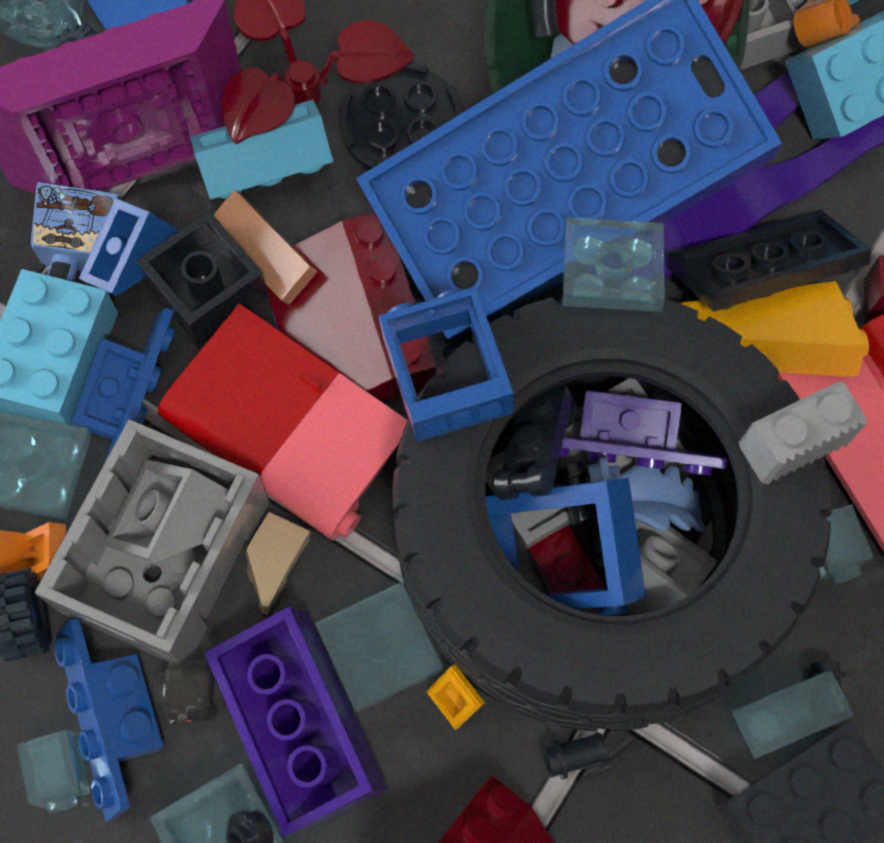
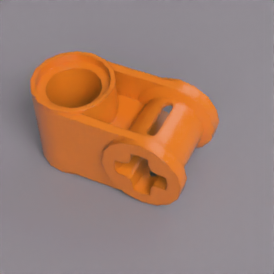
[793,0,860,48]

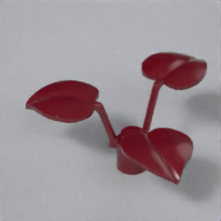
[221,0,414,144]

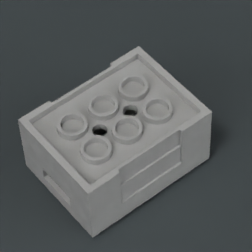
[35,420,270,670]

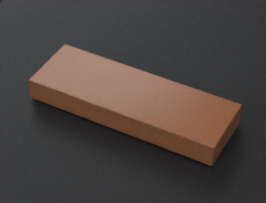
[214,190,318,305]

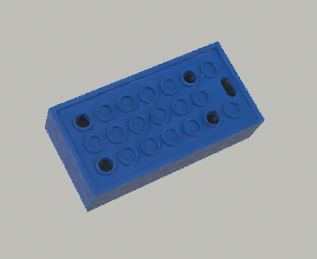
[356,0,782,342]

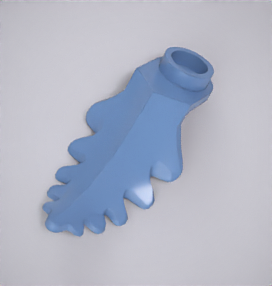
[588,457,707,534]

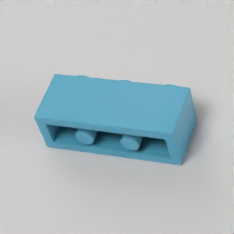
[190,100,333,200]

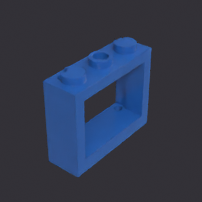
[485,477,646,616]

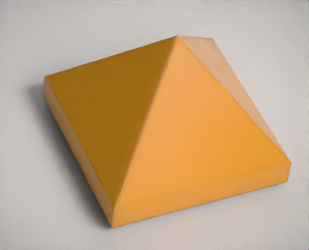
[426,664,485,730]

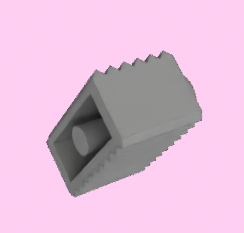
[739,381,867,485]

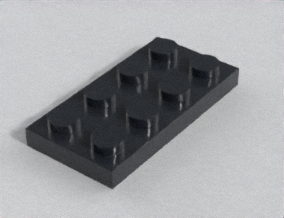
[668,209,872,312]

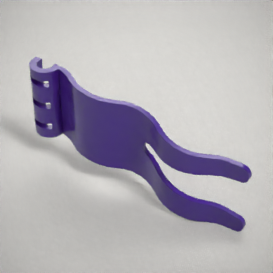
[582,71,884,298]

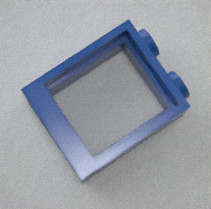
[378,287,514,442]

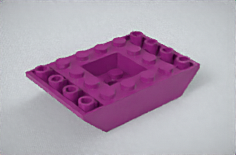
[0,0,241,194]

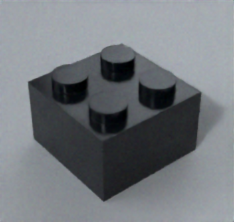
[136,210,268,346]

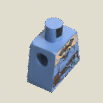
[31,182,121,282]

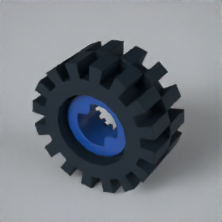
[0,568,51,662]

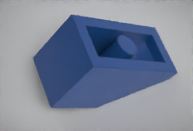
[79,199,178,296]

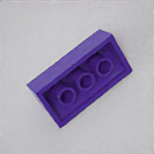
[204,606,389,837]

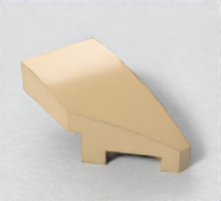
[246,512,310,615]

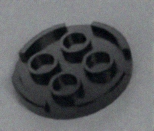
[339,63,464,170]

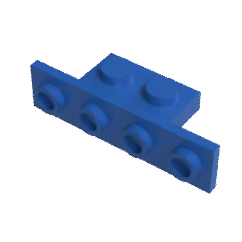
[69,308,175,466]
[54,618,164,822]

